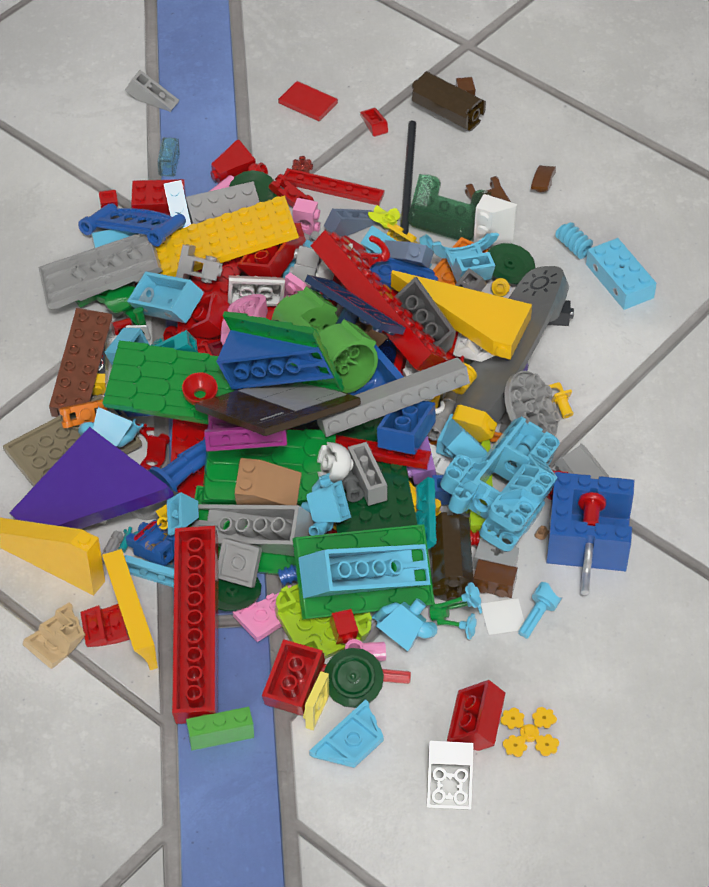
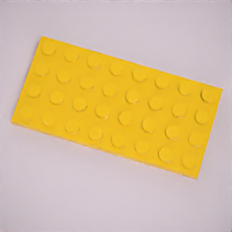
[155,195,299,277]

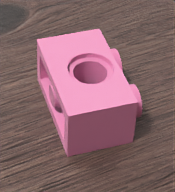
[293,198,320,235]

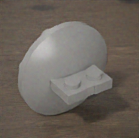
[500,371,561,436]

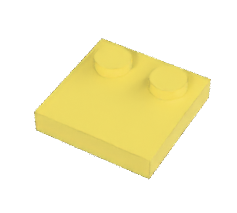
[303,671,329,731]

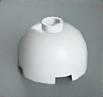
[317,442,353,482]

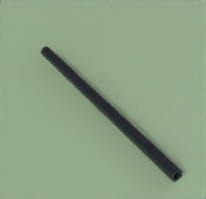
[400,120,417,235]

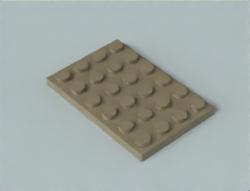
[3,394,142,487]

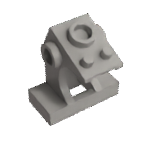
[176,244,222,283]

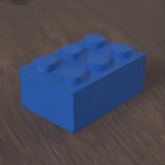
[377,401,436,455]

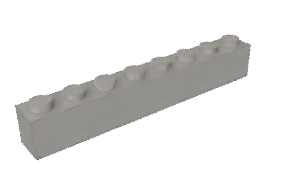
[317,357,470,437]

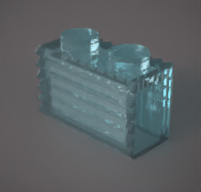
[157,137,180,177]

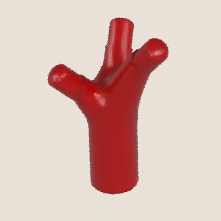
[135,423,154,442]

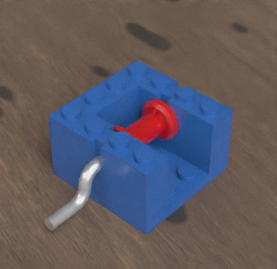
[546,472,635,595]

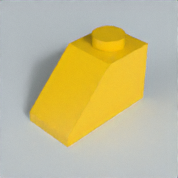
[452,405,498,442]

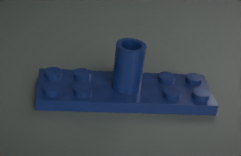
[305,274,406,335]

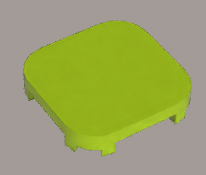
[275,584,372,659]

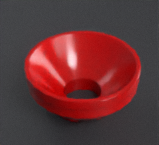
[182,372,218,405]

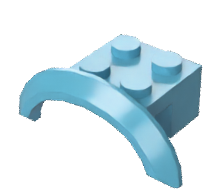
[432,233,499,282]

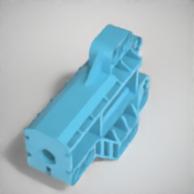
[440,416,560,551]

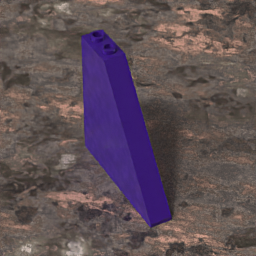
[9,427,174,529]

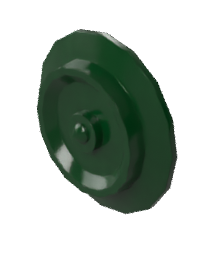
[229,170,277,202]
[487,243,536,284]
[218,577,262,611]
[324,648,384,708]

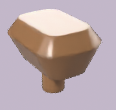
[534,525,549,540]

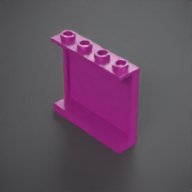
[205,415,287,451]

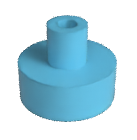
[419,234,434,250]

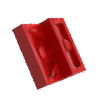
[80,604,130,647]

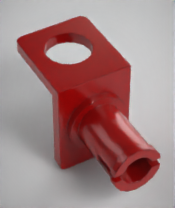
[140,433,170,470]

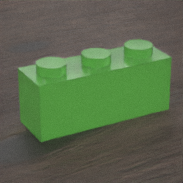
[186,707,254,751]

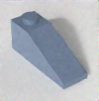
[324,208,378,236]
[381,240,434,268]

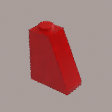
[210,140,256,184]

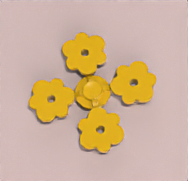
[500,707,559,757]

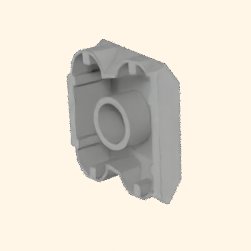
[556,444,609,479]

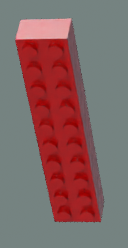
[311,230,449,371]
[172,525,218,724]

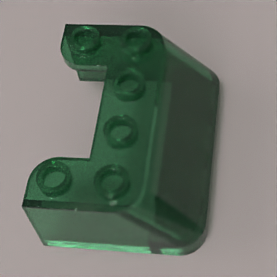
[408,174,492,241]

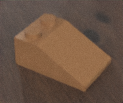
[235,458,302,505]

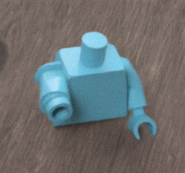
[78,407,144,447]
[301,473,351,536]
[371,598,438,651]

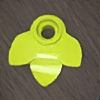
[368,205,400,229]

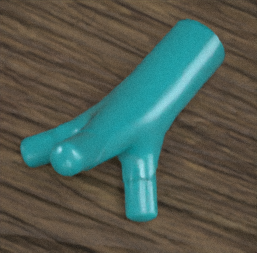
[118,526,138,552]

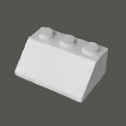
[474,194,517,249]
[228,275,285,306]

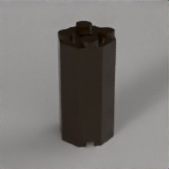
[412,71,486,131]
[430,512,474,601]

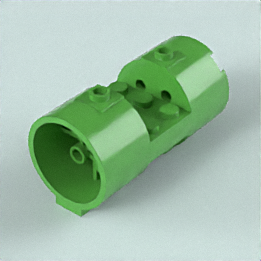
[272,286,378,393]

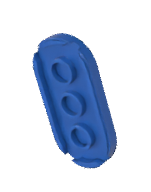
[370,257,438,290]

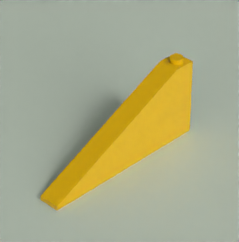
[391,270,532,360]
[0,518,105,596]

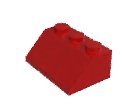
[447,680,506,751]

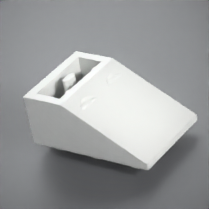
[427,741,473,809]

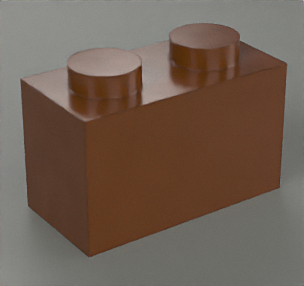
[473,559,518,598]

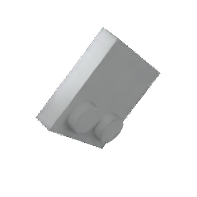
[218,538,262,588]

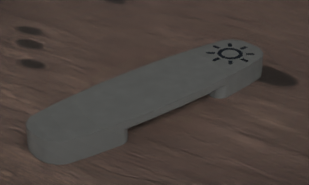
[455,266,569,422]

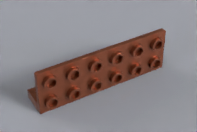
[49,308,112,417]

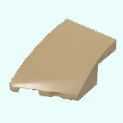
[23,602,85,669]

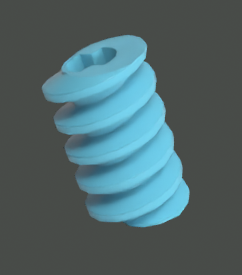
[555,222,593,259]

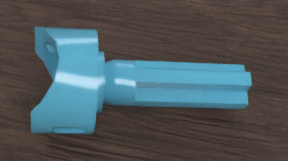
[518,582,563,639]

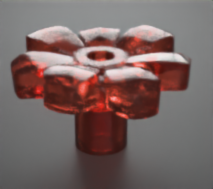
[292,156,313,173]

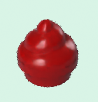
[163,326,178,340]

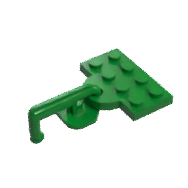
[75,283,146,334]

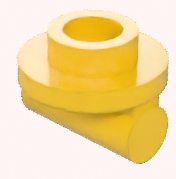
[491,278,510,296]

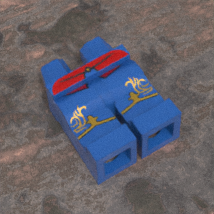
[126,520,175,566]

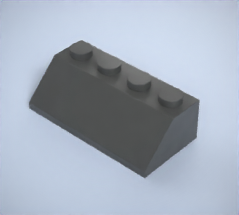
[396,277,456,353]

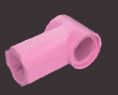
[345,639,386,661]

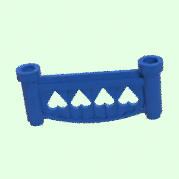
[78,203,186,246]

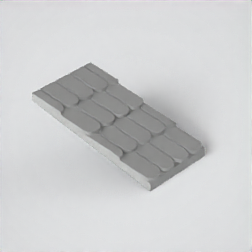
[38,234,162,309]

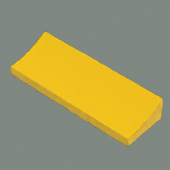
[102,549,158,670]

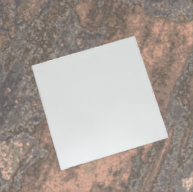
[481,598,524,635]

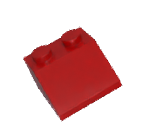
[182,292,230,339]

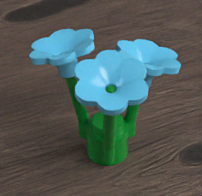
[430,582,482,639]

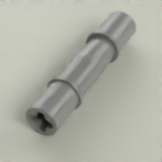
[427,390,458,440]

